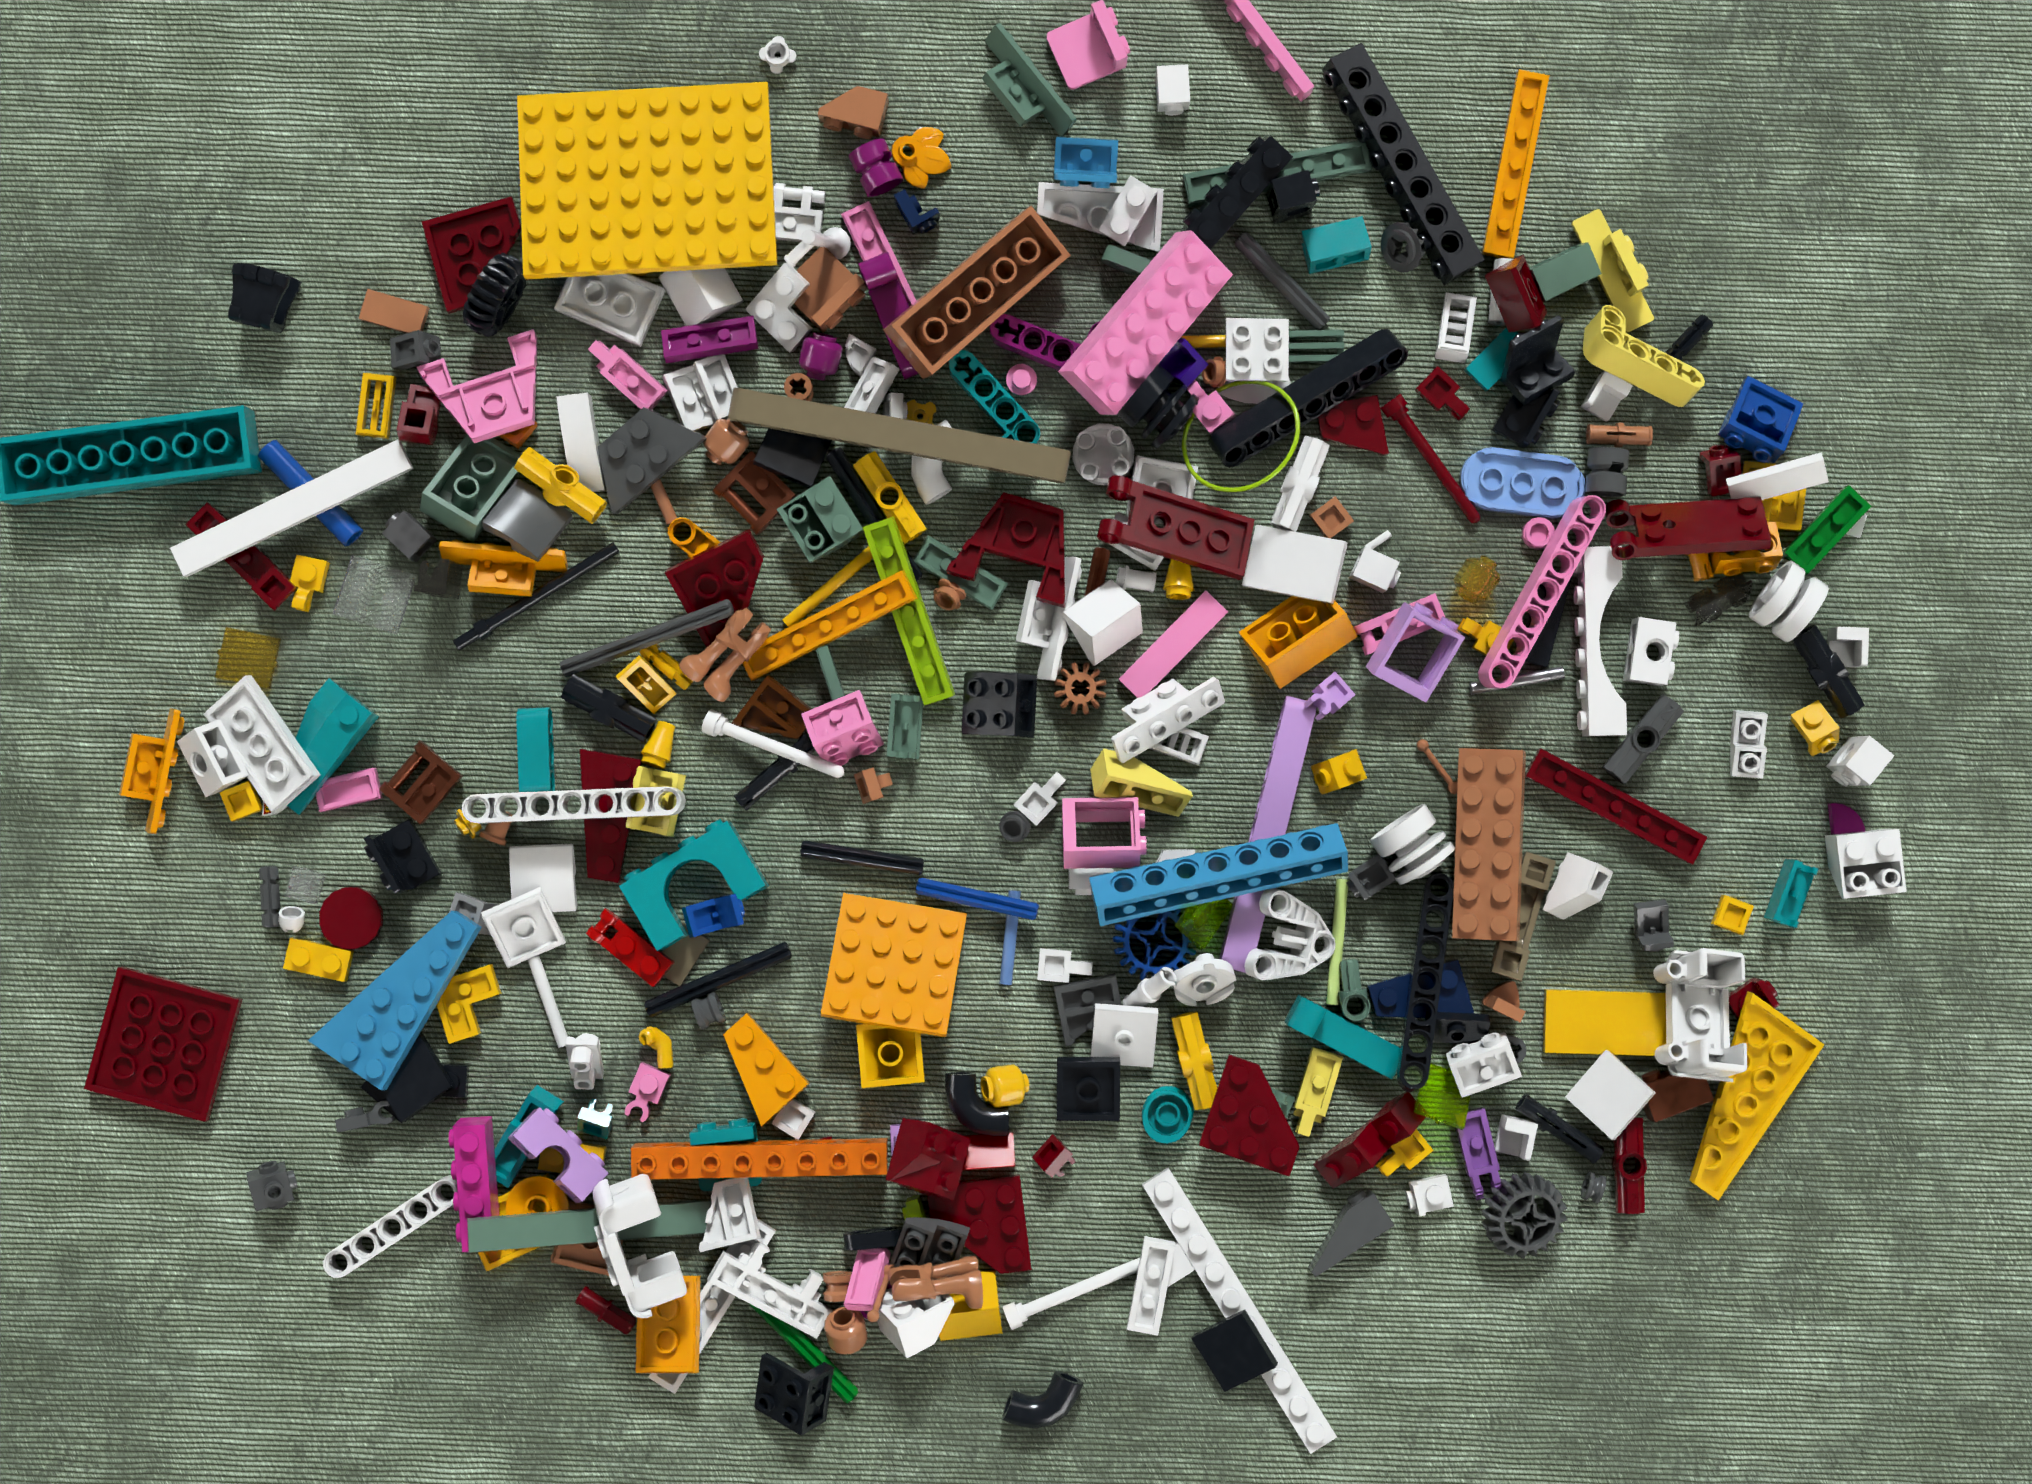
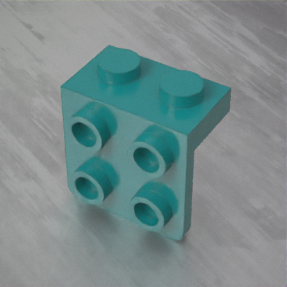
[689,1118,762,1191]

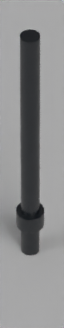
[453,542,620,651]

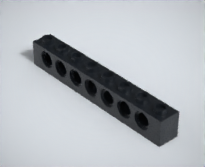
[1322,43,1485,285]

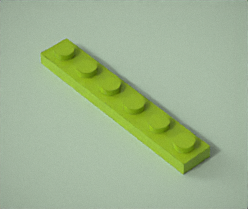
[862,516,955,706]

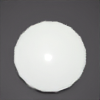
[1072,423,1134,485]

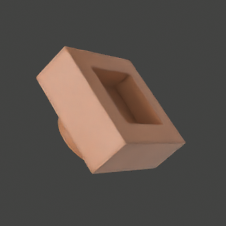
[1309,496,1354,538]

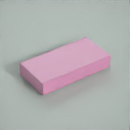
[316,768,383,812]
[844,1248,891,1311]

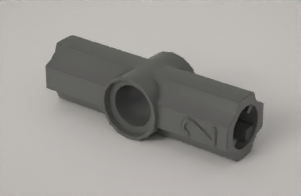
[1602,694,1684,784]

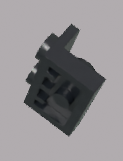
[1491,388,1560,449]

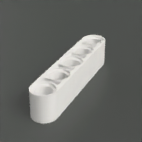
[323,1175,457,1278]

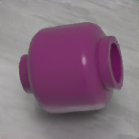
[799,332,842,380]

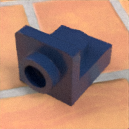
[894,189,940,234]

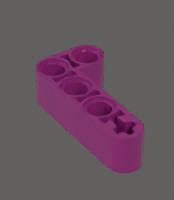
[858,252,918,380]
[990,314,1100,371]

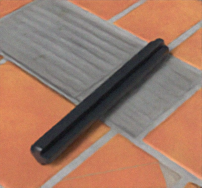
[826,447,922,581]
[644,942,792,1018]

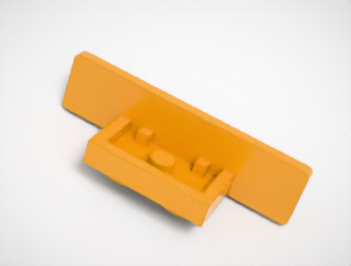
[439,540,568,597]
[119,708,184,834]

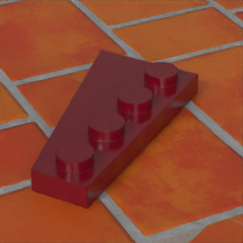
[580,749,642,883]

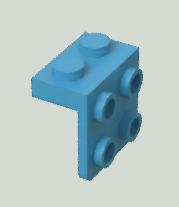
[1054,137,1118,188]

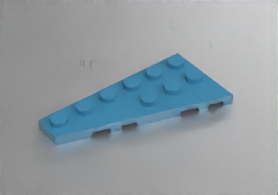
[308,911,482,1090]

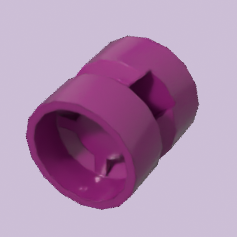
[849,138,903,197]

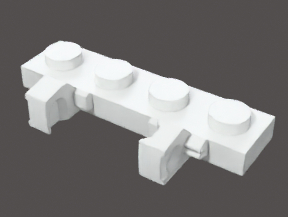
[707,1240,832,1339]

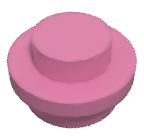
[1006,364,1037,396]

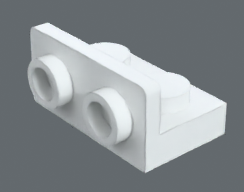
[1446,1032,1522,1098]

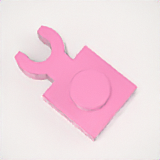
[625,1062,671,1122]

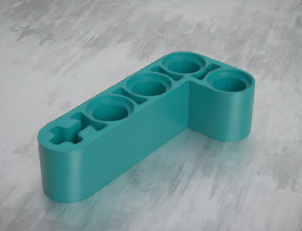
[949,350,1041,444]
[1284,994,1401,1079]

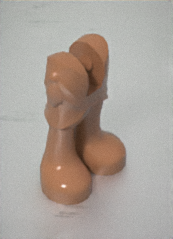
[679,608,771,702]
[888,1256,983,1309]

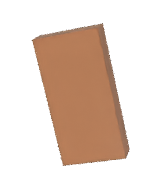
[359,289,430,333]

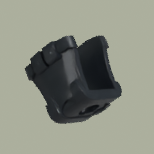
[228,263,302,333]

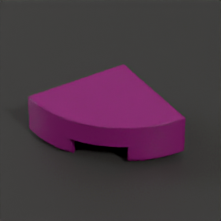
[1828,803,1865,835]

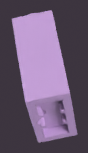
[1366,602,1465,702]

